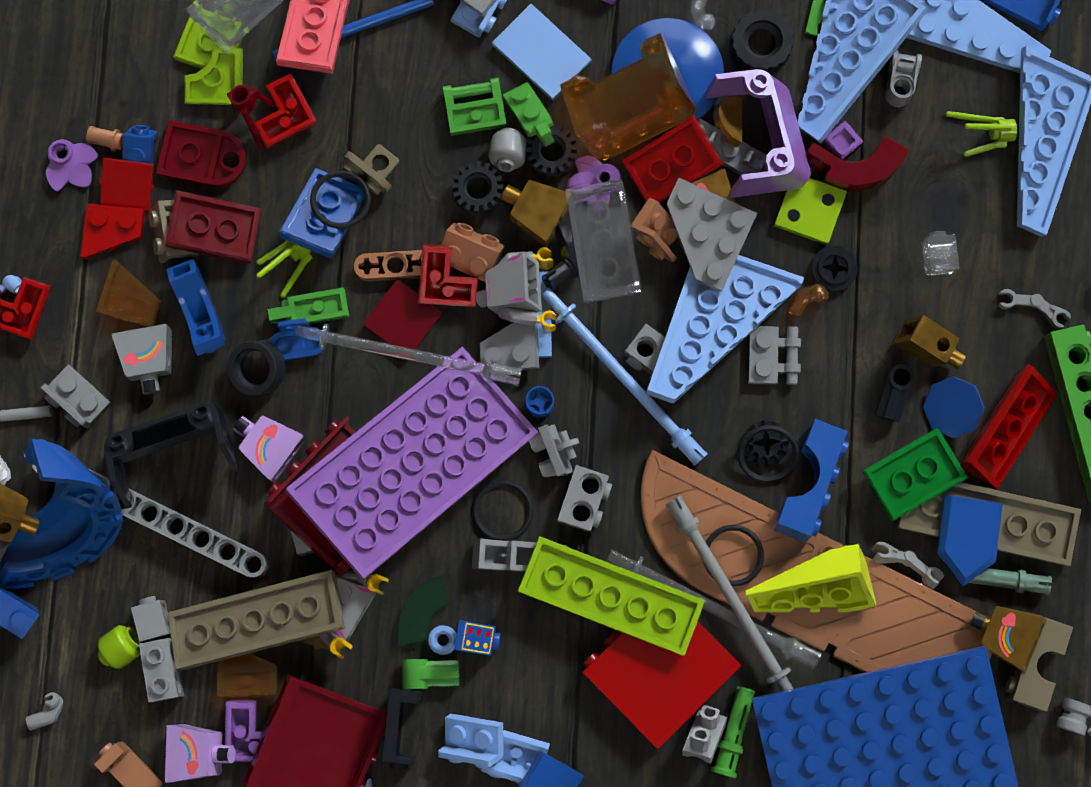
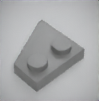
[480,323,539,373]

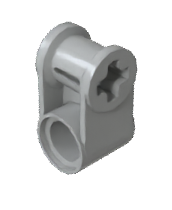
[885,50,922,107]

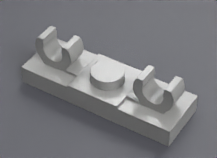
[698,118,766,175]

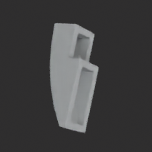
[472,539,567,572]

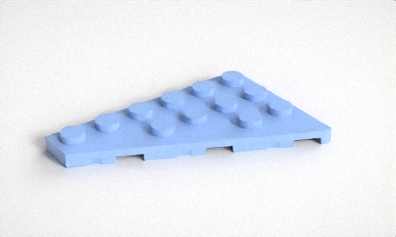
[798,0,927,144]

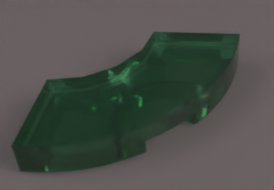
[398,575,450,646]

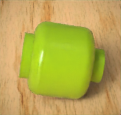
[98,625,143,669]

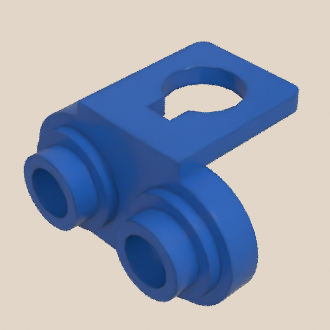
[269,318,326,361]

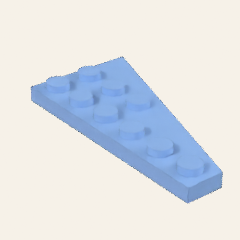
[906,0,1051,73]
[1017,46,1091,237]

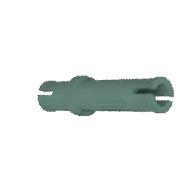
[969,568,1052,595]

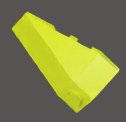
[746,544,876,612]

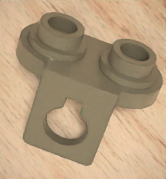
[343,144,399,196]

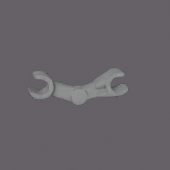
[998,289,1071,329]
[871,542,944,589]

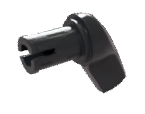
[542,222,583,291]

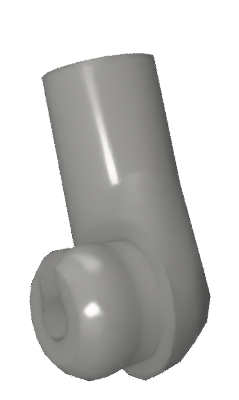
[26,692,63,730]

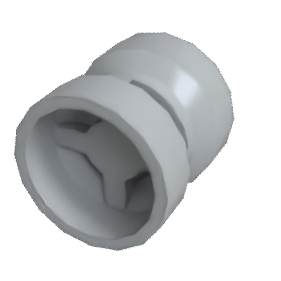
[1056,698,1091,736]

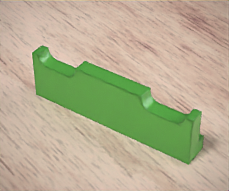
[805,0,825,37]

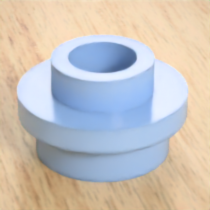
[428,625,457,655]

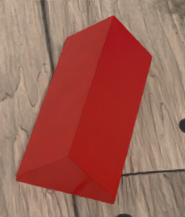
[960,364,1057,490]

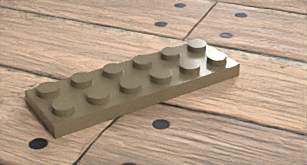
[897,482,1081,567]
[167,570,345,671]

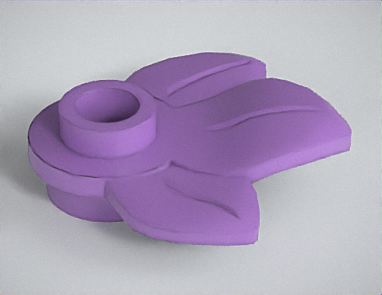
[46,139,98,192]
[565,156,620,213]

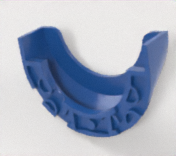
[0,439,123,589]

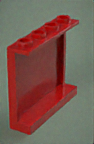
[582,621,741,749]

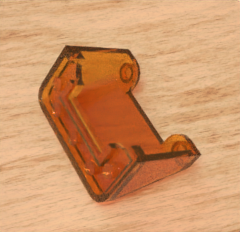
[560,33,696,160]

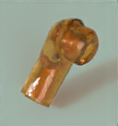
[788,284,829,317]

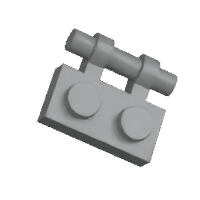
[748,326,801,385]

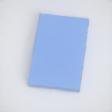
[492,4,592,101]

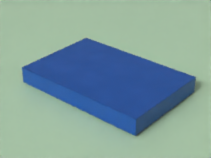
[279,168,365,259]

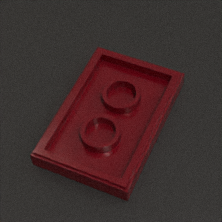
[165,190,261,264]

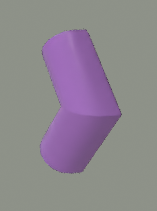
[225,700,263,762]

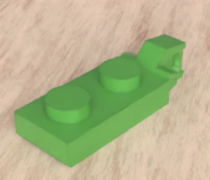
[503,82,555,147]
[268,287,350,324]

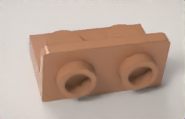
[631,198,677,262]

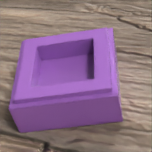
[823,121,864,160]

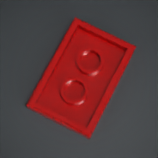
[622,115,724,204]

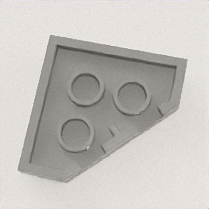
[666,178,757,292]

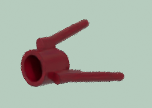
[227,85,278,151]

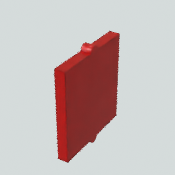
[99,157,155,211]

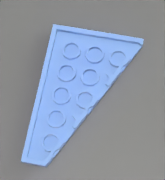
[646,255,804,404]

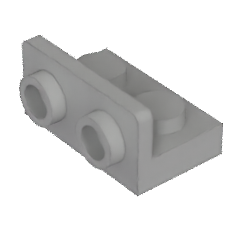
[41,364,112,429]

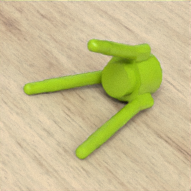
[946,111,1017,157]
[256,240,313,298]

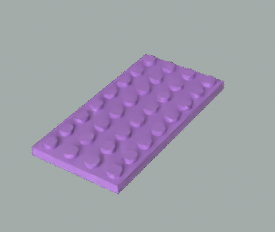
[285,347,538,581]

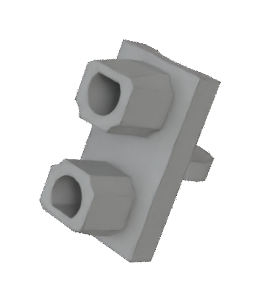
[529,424,580,477]
[682,705,727,763]

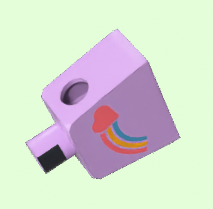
[233,415,307,483]
[165,724,236,783]

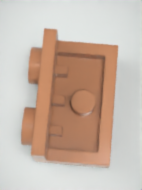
[441,223,505,282]

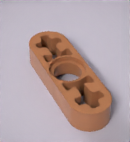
[354,250,422,281]

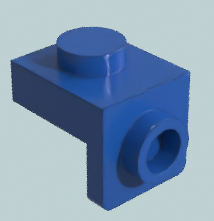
[123,125,158,164]

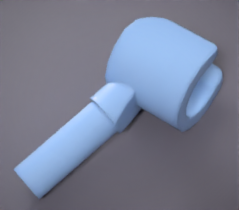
[0,275,22,295]

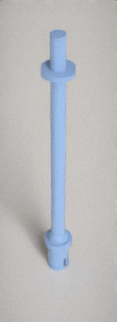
[541,288,708,466]

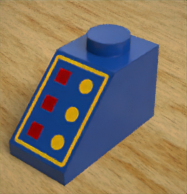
[454,620,501,656]

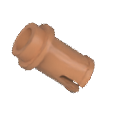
[86,126,124,152]

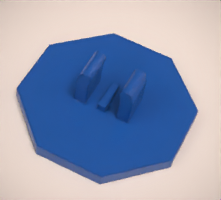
[923,376,985,438]

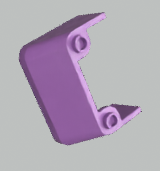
[704,69,811,198]

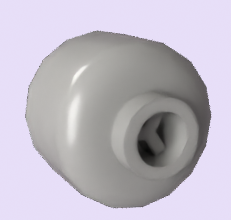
[488,128,527,172]

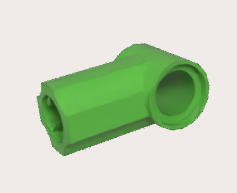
[401,659,459,689]

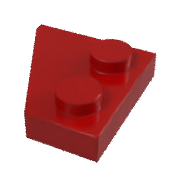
[80,204,146,260]

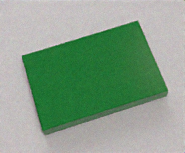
[861,428,968,522]

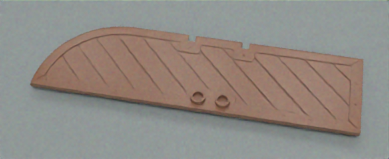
[641,449,992,673]

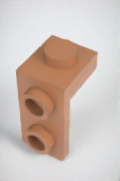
[94,742,163,787]

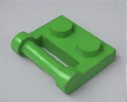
[443,77,507,136]

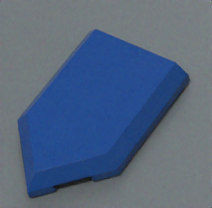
[937,495,1003,587]

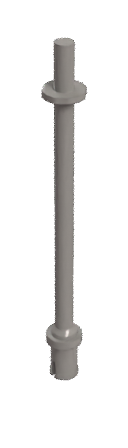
[665,496,794,691]

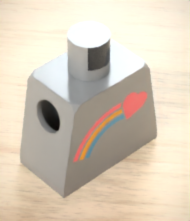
[112,324,172,394]

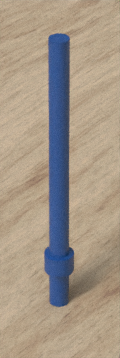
[273,0,434,59]

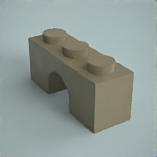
[1005,617,1073,712]

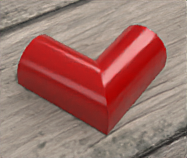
[254,73,318,150]
[418,244,478,307]
[0,277,52,340]

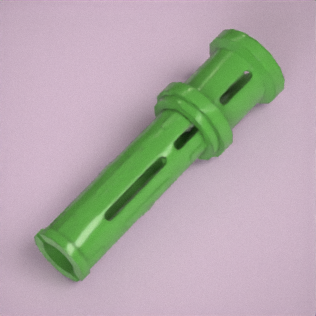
[711,686,756,779]

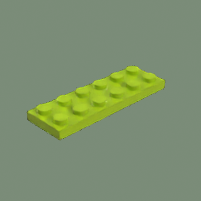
[518,536,705,656]

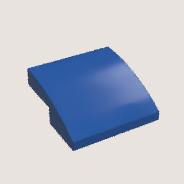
[519,750,584,787]

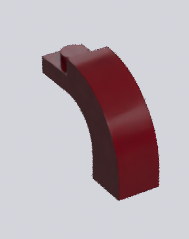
[806,136,910,192]

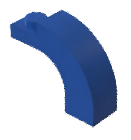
[167,258,226,356]

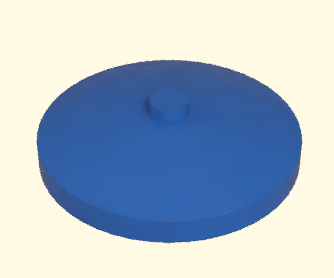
[611,18,724,130]

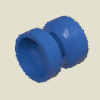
[526,386,554,418]

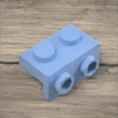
[481,730,550,785]

